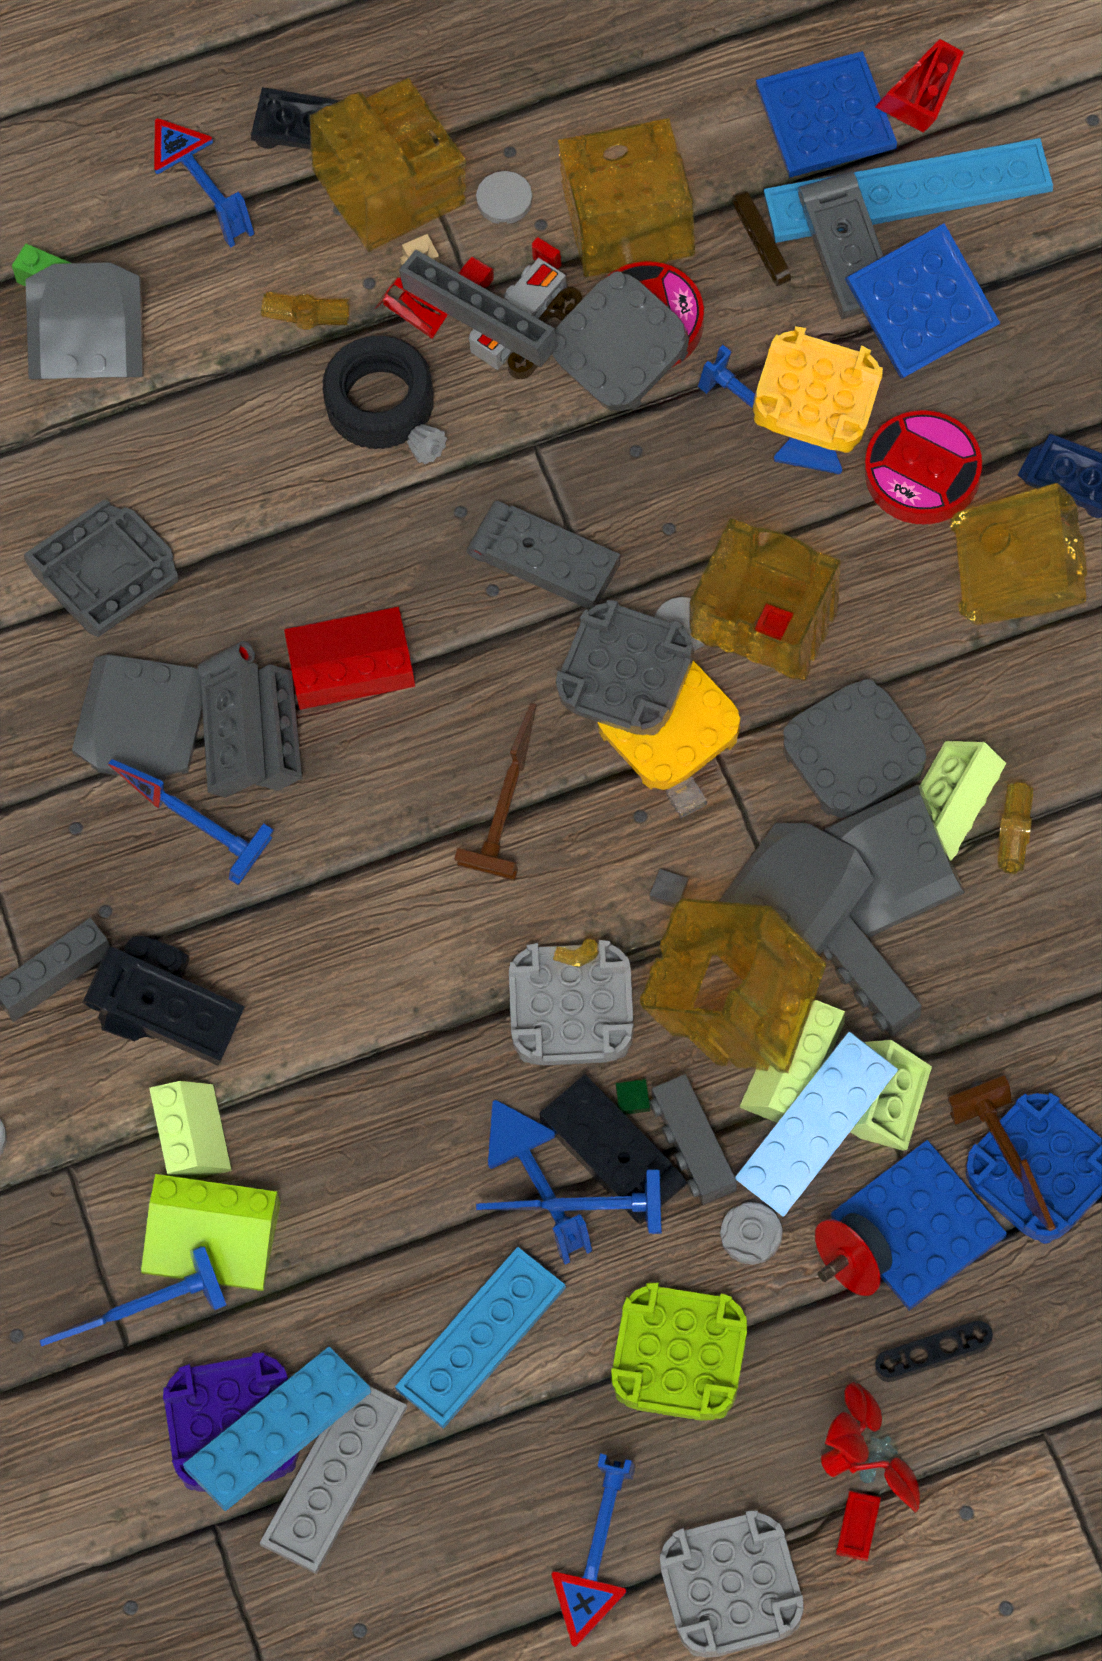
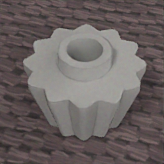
[407,424,447,465]

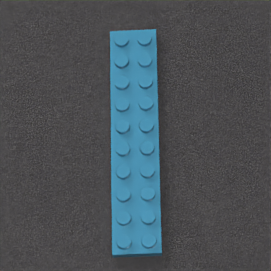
[764,138,1053,243]

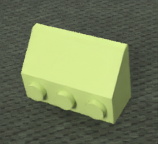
[850,1040,932,1151]
[149,1081,232,1180]

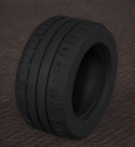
[322,335,434,449]

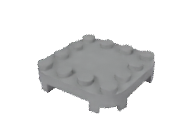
[509,940,634,1066]
[660,1511,804,1658]

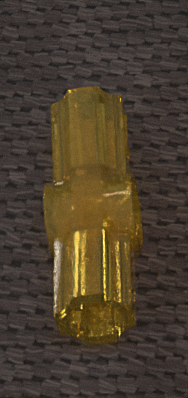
[261,291,349,330]
[998,782,1033,874]

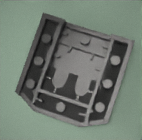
[26,263,144,380]
[24,499,178,637]
[72,654,203,780]
[824,784,965,938]
[716,823,874,963]

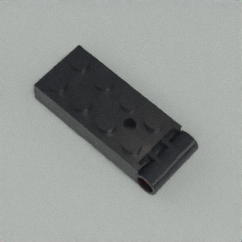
[82,947,245,1066]
[539,1074,687,1225]

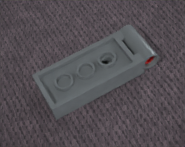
[798,171,884,320]
[466,501,620,610]
[198,641,265,798]

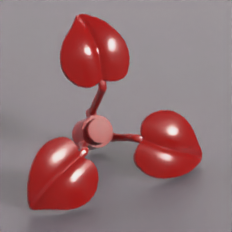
[821,1381,920,1513]

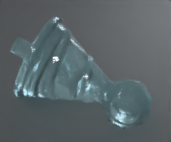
[859,1436,898,1483]

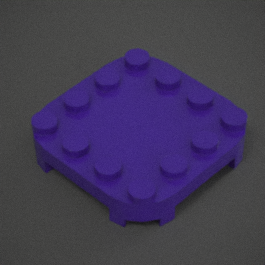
[163,1353,299,1492]

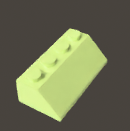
[920,741,1006,861]
[740,1000,845,1123]

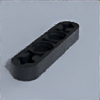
[875,1321,993,1382]

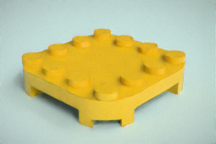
[753,326,883,453]
[598,661,740,791]

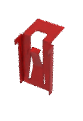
[375,277,448,339]

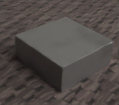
[650,869,688,909]

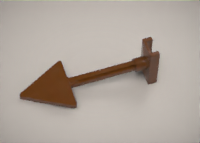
[454,703,537,881]
[948,1075,1056,1231]

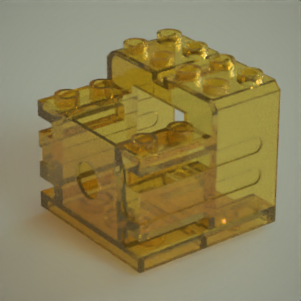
[310,78,466,252]
[558,118,695,278]
[689,518,841,681]
[640,898,826,1073]

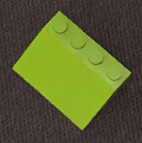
[141,1174,281,1291]

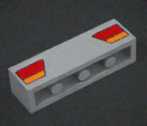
[469,258,567,370]

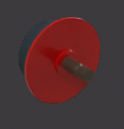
[815,1213,892,1296]

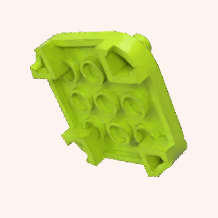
[611,1283,747,1421]

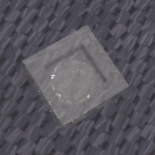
[666,777,707,819]

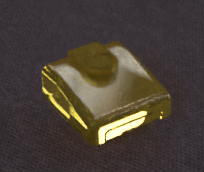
[951,483,1087,625]

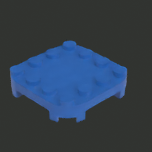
[966,1093,1102,1244]

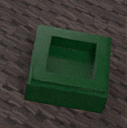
[616,1079,650,1115]

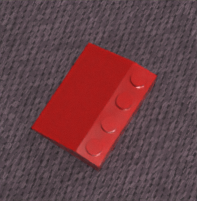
[284,607,415,710]

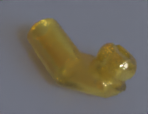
[553,939,599,968]

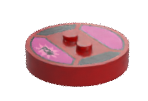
[605,261,704,367]
[865,410,982,525]

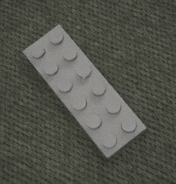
[260,1387,407,1574]

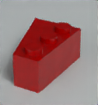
[875,39,964,133]

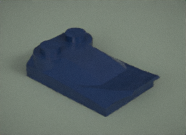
[1018,434,1102,518]

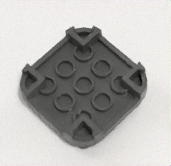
[552,271,689,411]
[556,600,694,735]
[783,679,926,818]

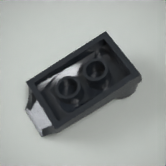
[251,87,356,152]
[98,936,190,1042]

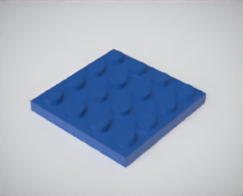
[756,51,897,178]
[845,223,1000,379]
[830,1140,1007,1311]

